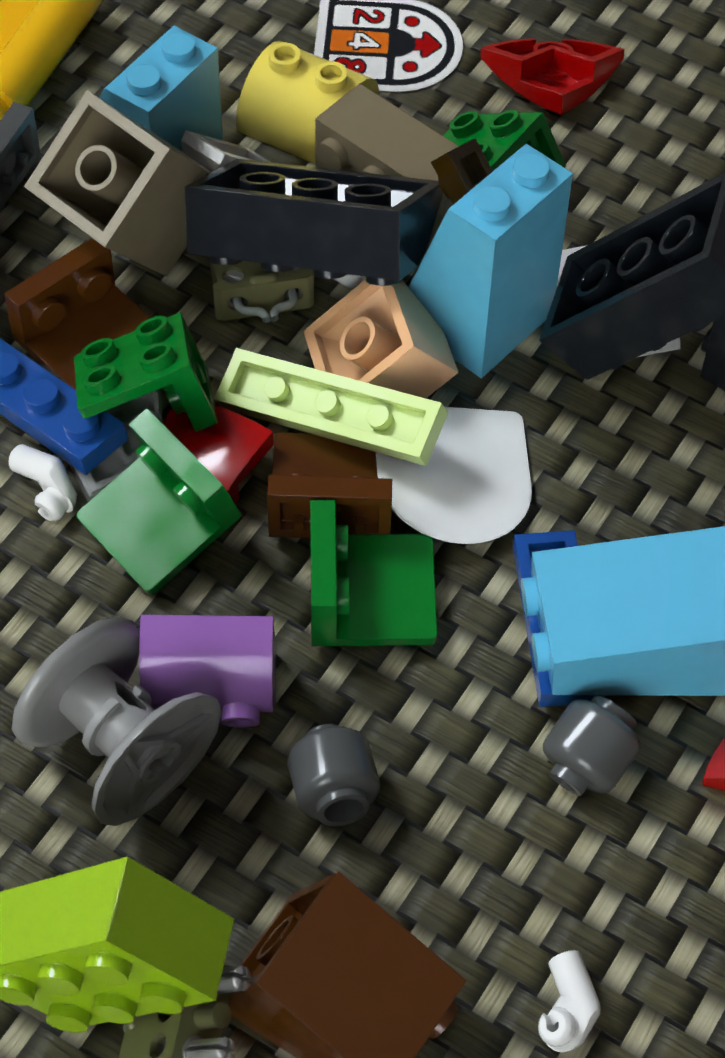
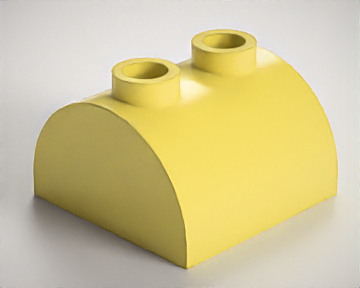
[236,41,379,164]

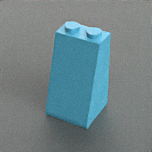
[409,144,573,379]
[521,526,725,696]

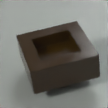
[431,138,493,205]

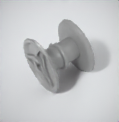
[11,616,222,826]

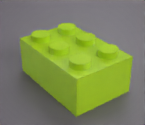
[0,856,234,1033]

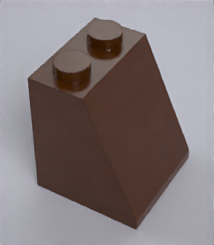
[228,871,466,1058]

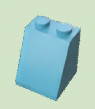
[100,25,223,152]

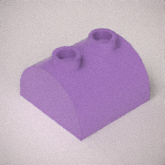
[139,615,276,728]

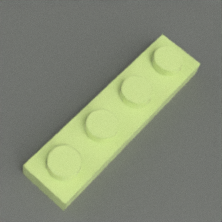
[214,348,449,466]

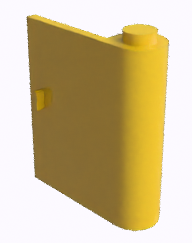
[0,0,104,120]

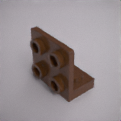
[4,238,150,390]
[267,432,392,538]

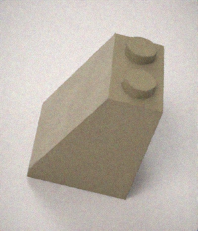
[24,90,211,276]

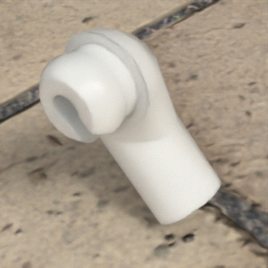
[8,444,77,521]
[538,950,601,1052]

